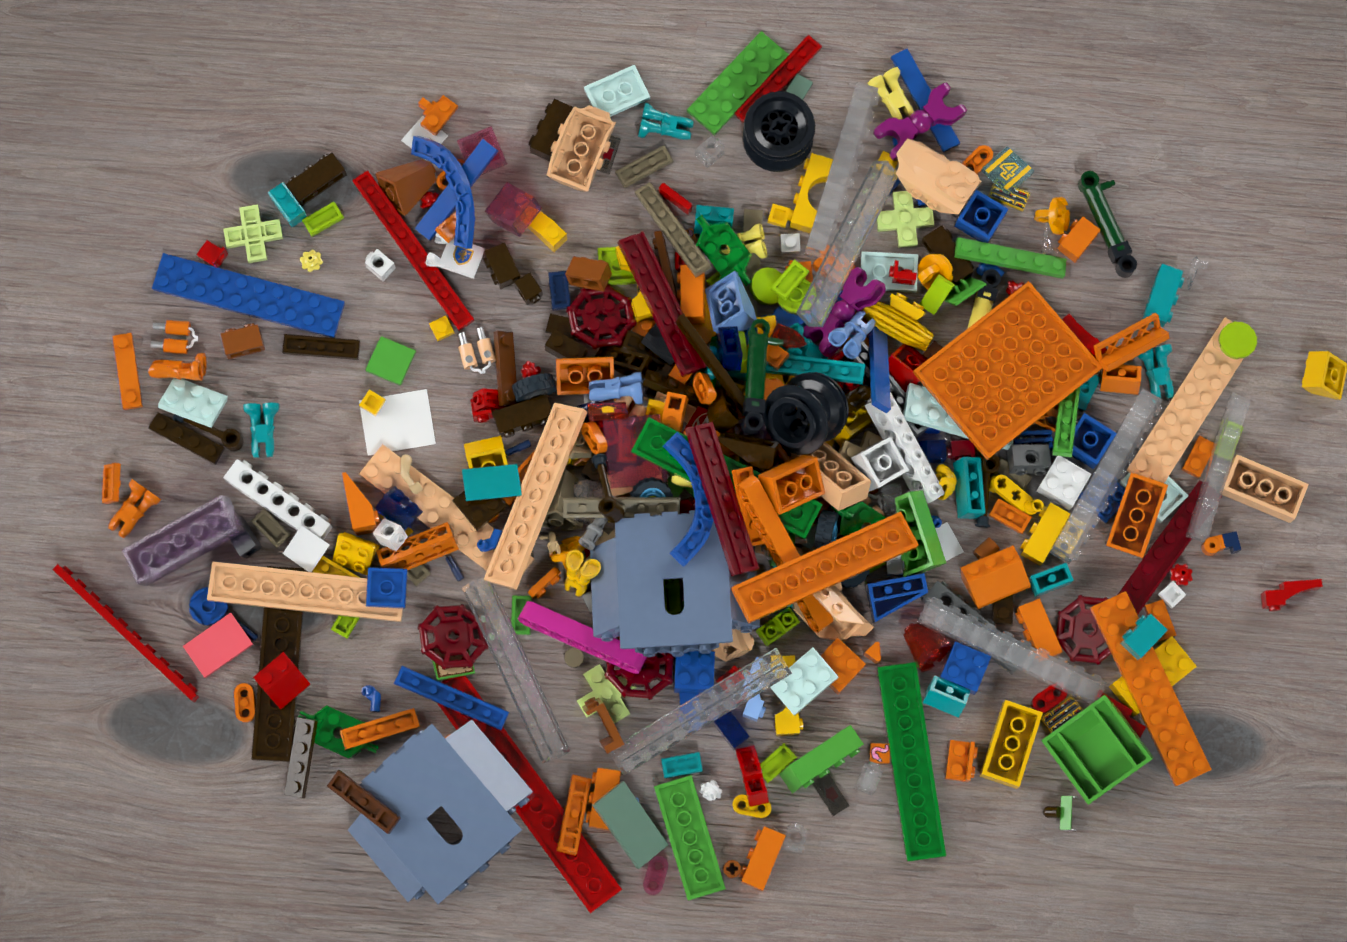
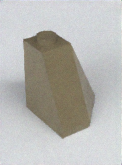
[542,470,583,532]

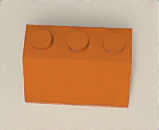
[556,357,614,395]
[758,455,825,515]
[960,546,1031,609]

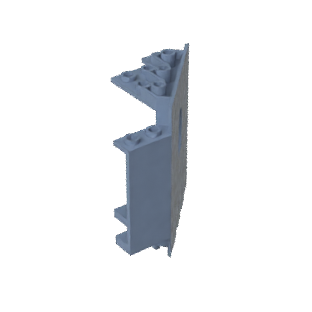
[590,510,760,657]
[348,720,533,904]

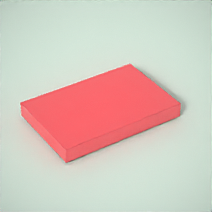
[183,613,254,678]

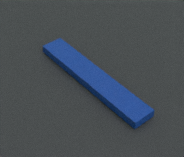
[891,48,960,153]
[415,139,498,241]
[869,326,891,413]
[394,666,509,731]

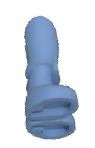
[828,310,876,359]
[589,372,643,405]

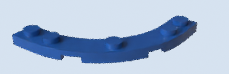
[411,136,475,249]
[663,432,714,567]

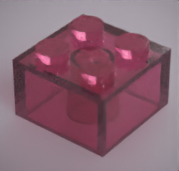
[457,126,508,176]
[485,182,542,237]

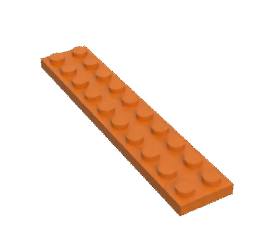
[731,512,919,624]
[1090,591,1212,786]

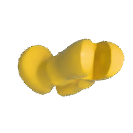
[564,550,601,597]

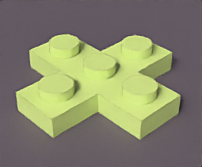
[876,191,934,248]
[223,204,283,263]
[577,664,637,724]

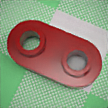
[1031,683,1067,713]

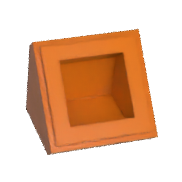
[863,642,881,664]

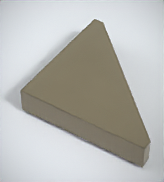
[569,429,595,459]

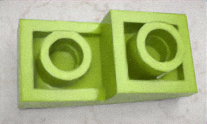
[756,607,800,647]

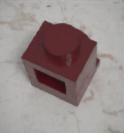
[946,440,975,461]

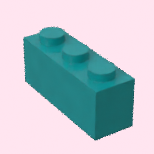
[1142,264,1185,327]
[953,457,986,519]

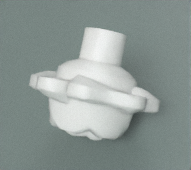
[699,780,723,801]

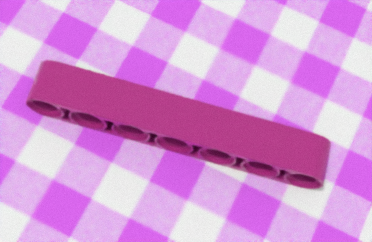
[518,601,647,674]

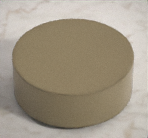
[564,648,584,668]

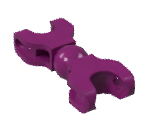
[873,82,968,161]
[803,267,886,357]

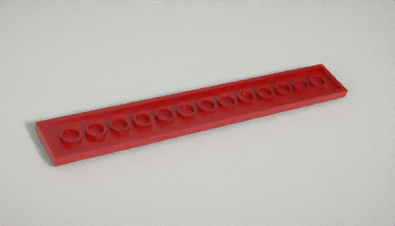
[437,676,622,914]

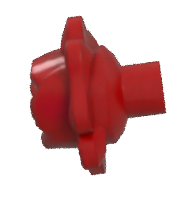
[420,191,439,209]
[1006,281,1025,296]
[521,360,541,378]
[1170,564,1193,586]

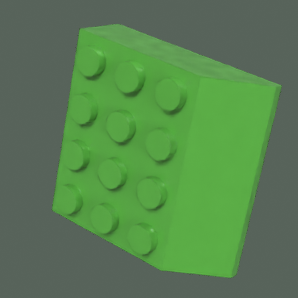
[1041,695,1154,805]

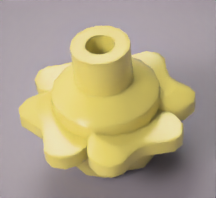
[300,250,323,272]

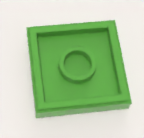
[366,336,416,386]

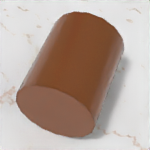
[973,537,1000,560]
[723,860,741,879]

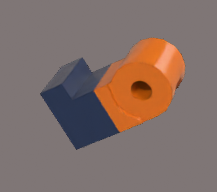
[1201,531,1242,556]

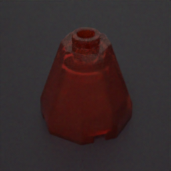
[903,623,951,672]

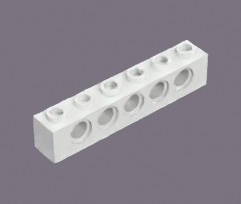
[864,392,945,503]
[223,459,332,540]

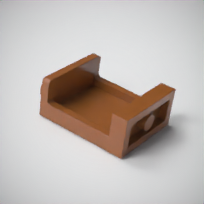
[582,697,625,754]

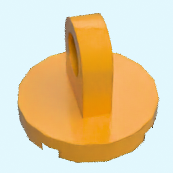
[1034,197,1070,235]
[917,253,953,289]
[548,536,585,570]

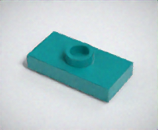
[1078,375,1101,412]
[661,752,703,779]

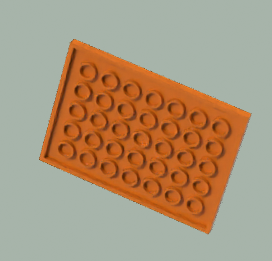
[913,281,1102,460]

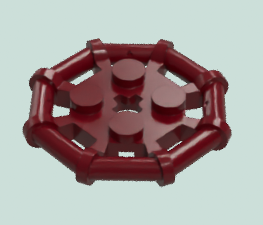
[566,284,637,350]
[1056,594,1111,665]
[417,604,489,670]
[604,653,675,700]

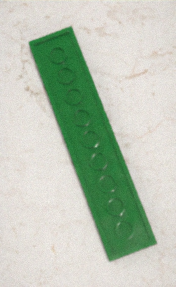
[631,417,823,540]
[877,662,946,862]

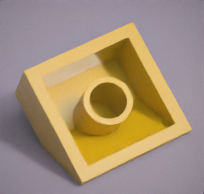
[1302,351,1347,400]
[464,436,508,469]

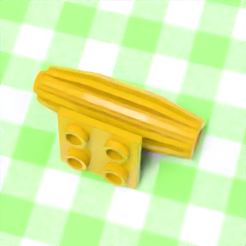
[862,292,934,351]

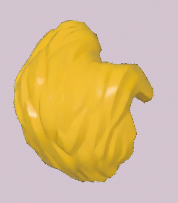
[935,464,957,500]

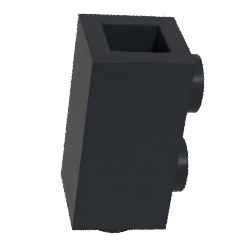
[221,514,262,559]

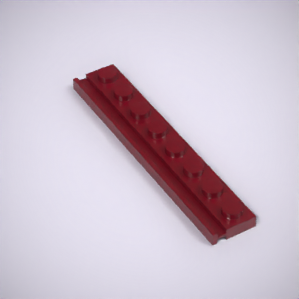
[618,231,707,377]
[685,422,759,577]
[1117,480,1222,615]

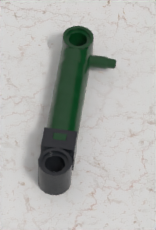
[1078,171,1137,278]
[742,319,784,435]

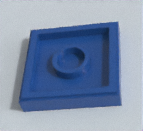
[366,567,408,609]

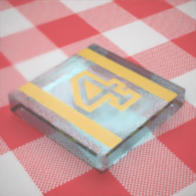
[981,146,1035,196]

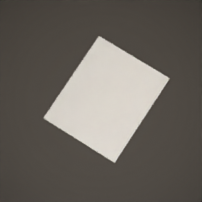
[359,389,436,456]

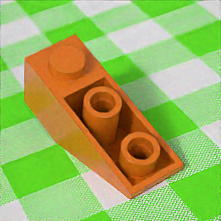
[661,392,689,433]

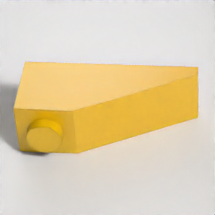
[514,201,567,252]

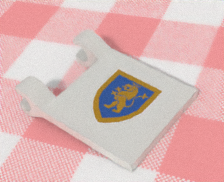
[425,233,485,279]

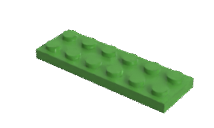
[687,31,789,136]
[654,775,726,901]

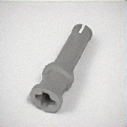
[579,496,615,550]

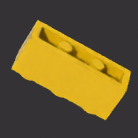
[1020,502,1071,566]

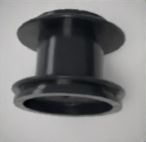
[742,91,816,172]
[763,372,849,455]

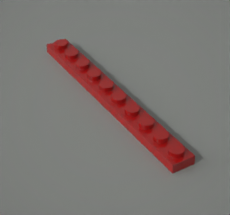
[352,170,474,331]
[52,564,199,703]

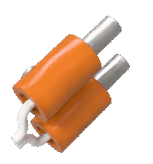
[151,320,198,354]

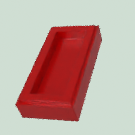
[659,183,692,215]

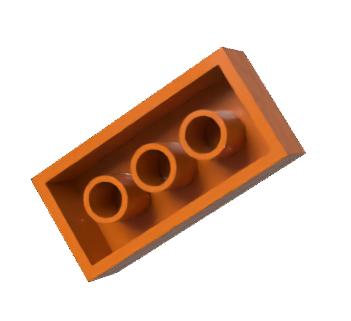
[1106,472,1168,558]

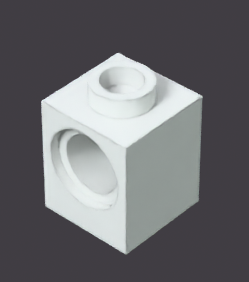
[365,249,396,282]
[373,518,408,551]

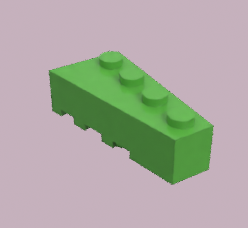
[895,490,946,577]
[779,725,864,794]

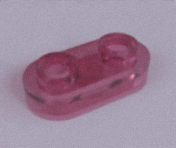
[643,856,668,895]

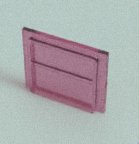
[603,414,668,489]

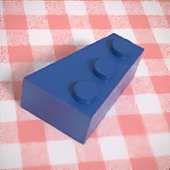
[865,573,928,623]

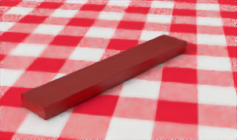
[734,35,822,123]

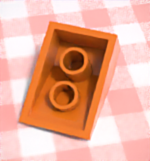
[342,472,381,536]

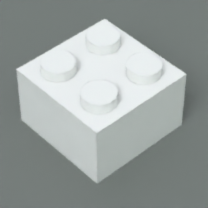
[851,436,909,491]
[1036,456,1091,511]

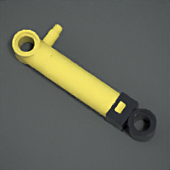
[967,269,1001,329]

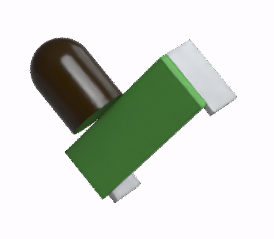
[1043,796,1078,831]

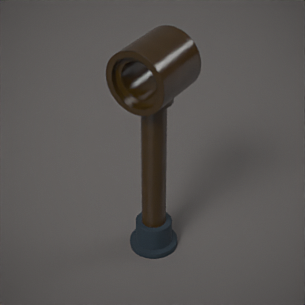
[173,414,244,451]
[591,453,624,523]
[975,454,1001,528]

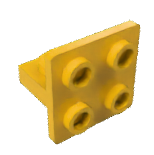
[332,532,380,575]

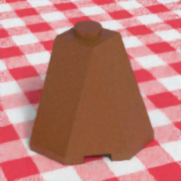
[375,159,436,216]

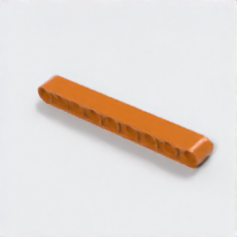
[735,475,833,633]

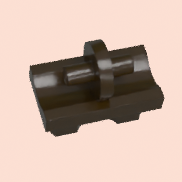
[845,381,871,413]

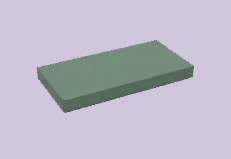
[592,781,669,869]

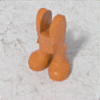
[148,353,207,381]
[108,479,162,539]

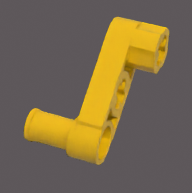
[989,475,1044,515]

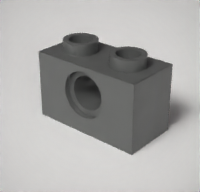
[1007,445,1051,475]

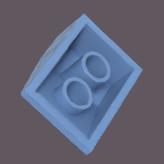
[705,271,757,341]

